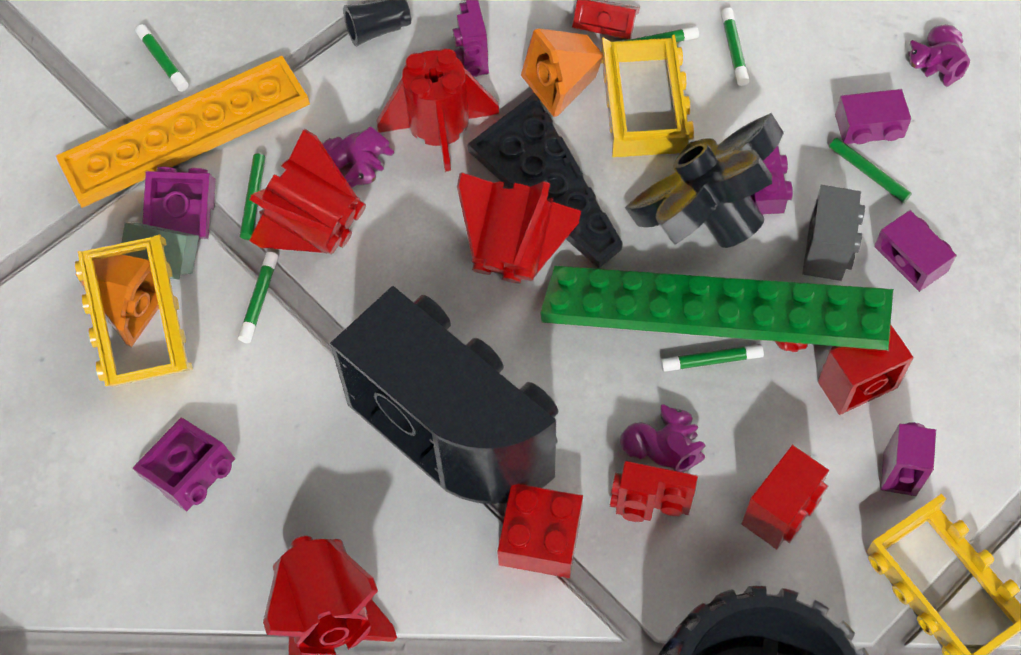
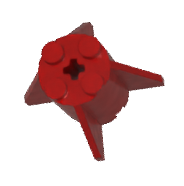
[376,49,499,172]
[249,129,366,255]
[457,173,581,284]
[263,536,397,655]

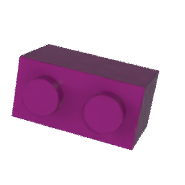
[835,89,911,144]
[874,210,957,292]
[880,422,936,496]

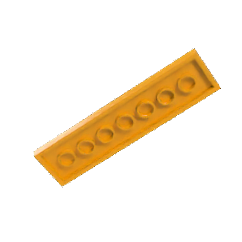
[56,55,310,208]

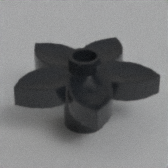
[625,113,784,248]

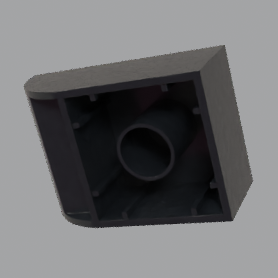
[330,286,559,504]

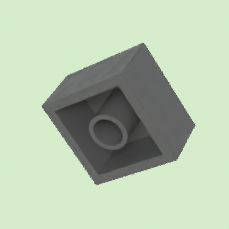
[802,184,865,281]

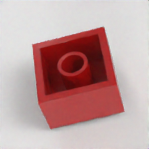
[818,325,914,415]
[741,444,829,550]
[497,484,583,578]

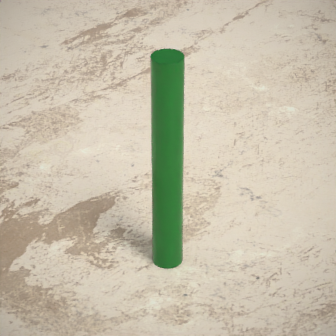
[829,137,912,203]
[240,153,265,240]

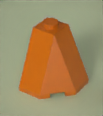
[521,28,604,117]
[75,254,159,347]

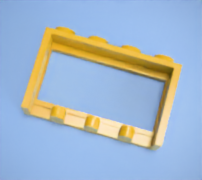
[601,35,694,157]
[75,234,193,387]
[867,493,1021,655]

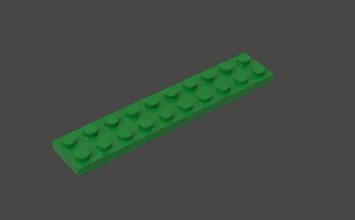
[540,266,894,350]

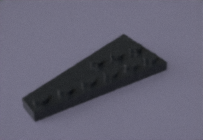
[467,93,623,269]

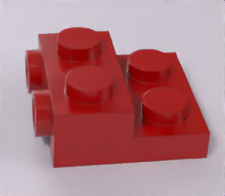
[610,461,698,522]

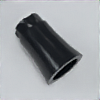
[343,0,412,47]

